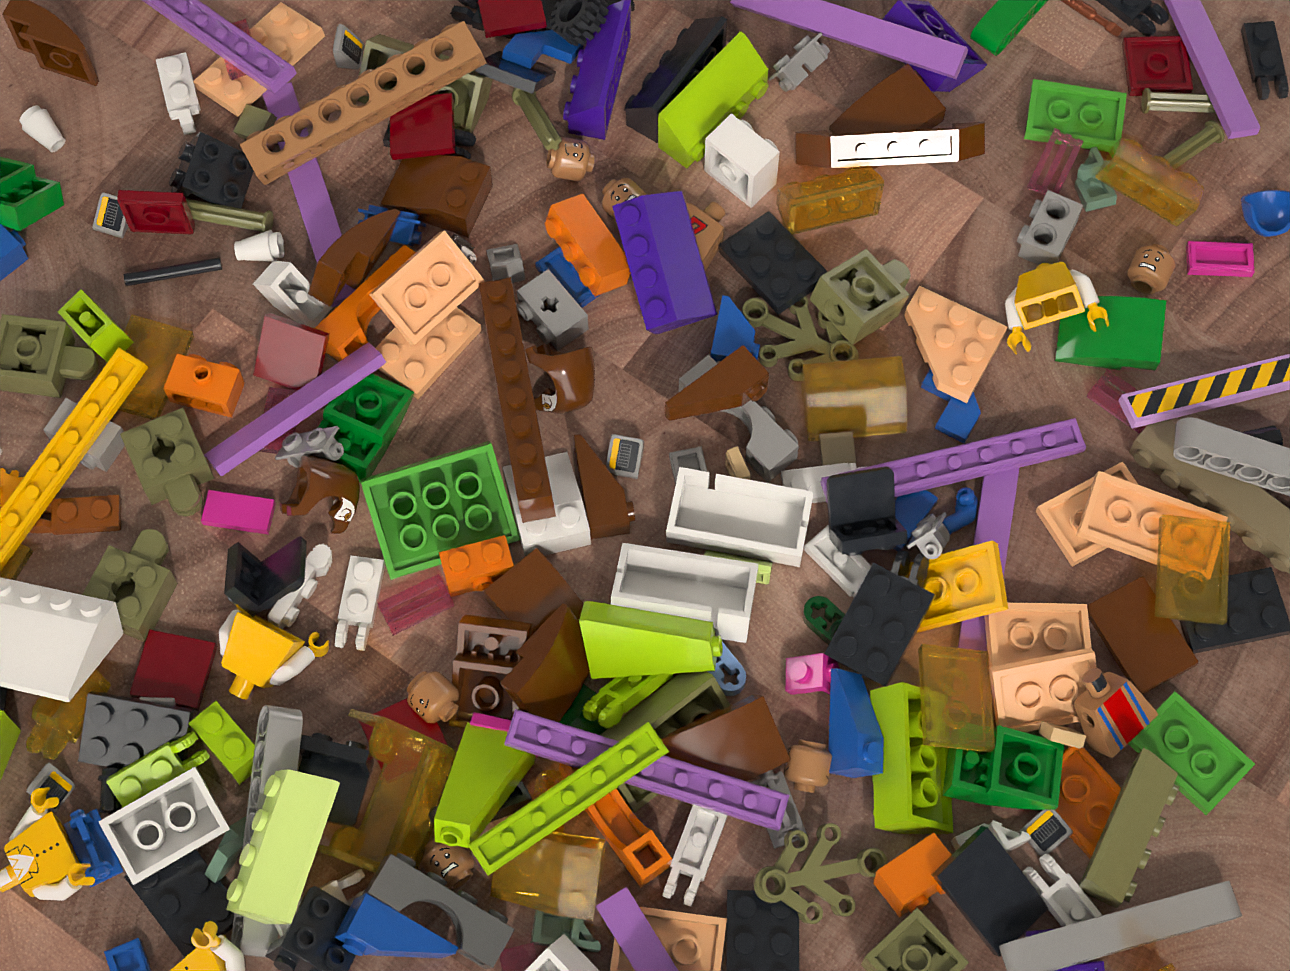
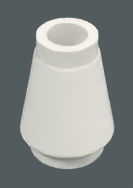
[19,105,65,152]
[234,230,285,262]

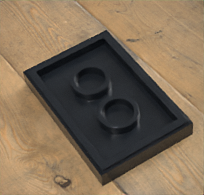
[931,826,1049,957]

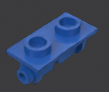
[358,205,426,247]
[64,809,124,888]

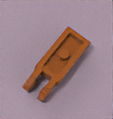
[29,495,122,535]

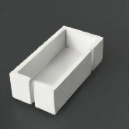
[666,467,814,567]
[611,543,758,643]

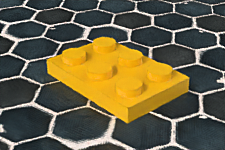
[905,540,1008,633]

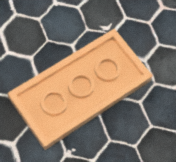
[193,2,325,117]
[1076,471,1228,582]

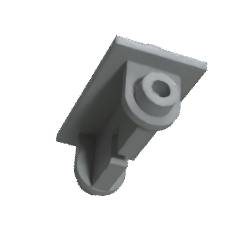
[768,32,830,92]
[275,426,344,468]
[907,512,950,559]
[750,770,808,849]

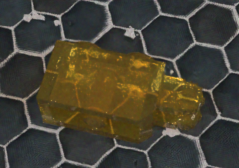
[25,669,111,760]

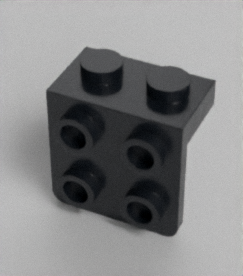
[169,131,254,209]
[827,466,908,556]
[224,536,307,617]
[298,733,374,827]
[265,886,356,971]

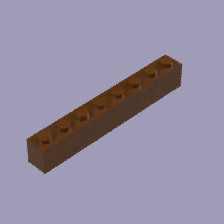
[479,277,556,523]

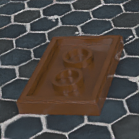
[1087,576,1199,694]

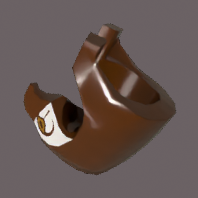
[525,344,595,414]
[280,455,360,534]

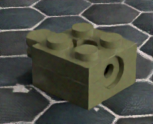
[810,249,911,345]
[0,314,99,398]
[120,407,214,516]
[82,529,178,642]
[861,908,969,971]

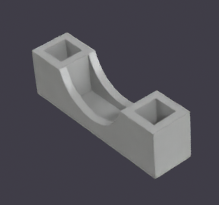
[679,355,799,483]

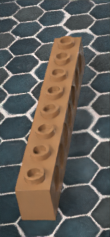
[240,21,486,185]

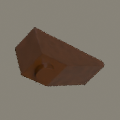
[665,345,769,421]
[574,434,635,540]

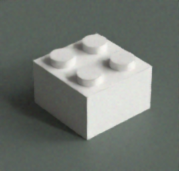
[704,114,780,208]

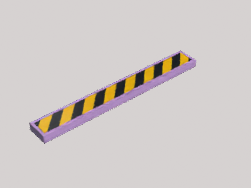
[1118,354,1290,428]

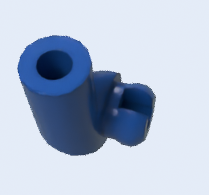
[942,487,978,534]

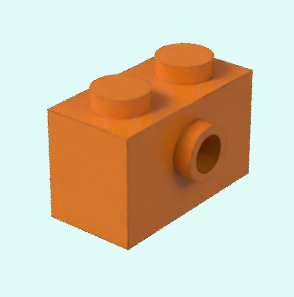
[163,354,245,418]
[439,535,514,597]
[873,833,952,918]

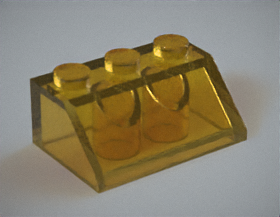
[1095,137,1204,227]
[776,166,884,235]
[800,356,907,441]

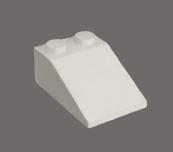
[503,452,591,557]

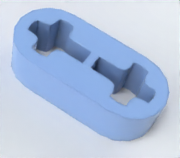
[707,642,746,696]

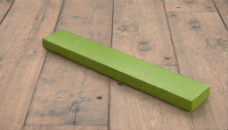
[468,722,669,876]

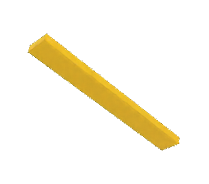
[0,347,148,572]

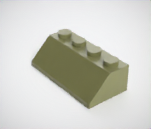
[357,34,493,133]
[600,671,731,813]
[1079,748,1180,908]

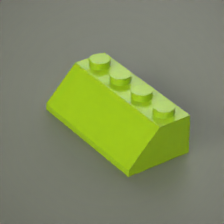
[658,31,769,168]
[870,682,953,834]

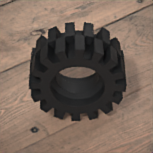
[550,0,609,46]

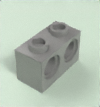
[1017,190,1083,265]

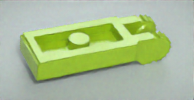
[582,674,673,728]
[106,731,210,807]

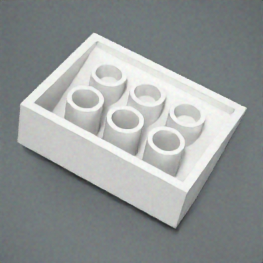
[0,577,124,702]

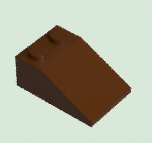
[380,155,493,238]

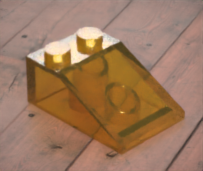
[490,832,606,921]

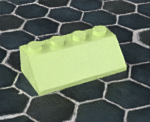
[226,769,340,924]

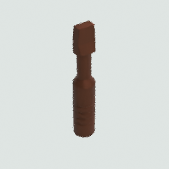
[1061,0,1123,38]

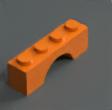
[315,245,416,362]
[558,763,672,888]

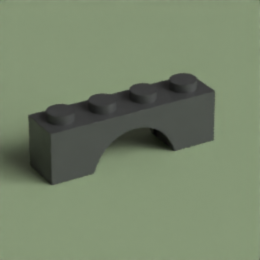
[362,853,515,969]

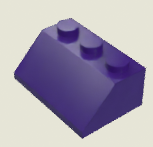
[882,0,987,92]

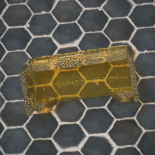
[316,709,456,874]

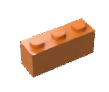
[544,193,631,297]

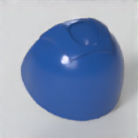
[1241,190,1290,237]

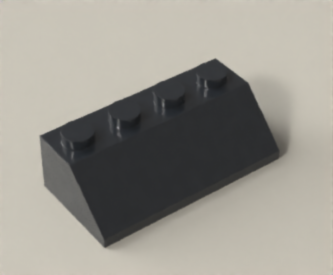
[624,16,727,143]

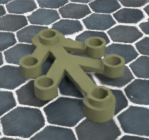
[742,296,859,381]
[754,823,887,924]

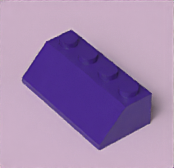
[563,0,631,140]
[612,191,717,334]

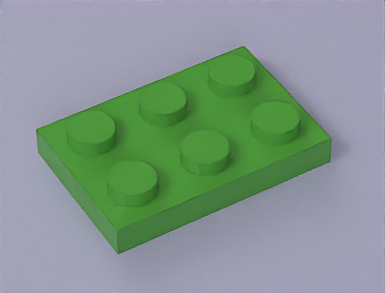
[1024,79,1127,154]
[1128,692,1255,815]

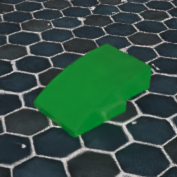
[0,157,64,231]
[1055,296,1167,371]
[317,373,414,483]
[942,722,1064,810]

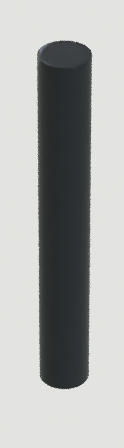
[124,257,222,286]

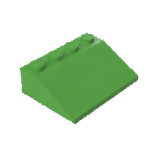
[360,441,520,580]

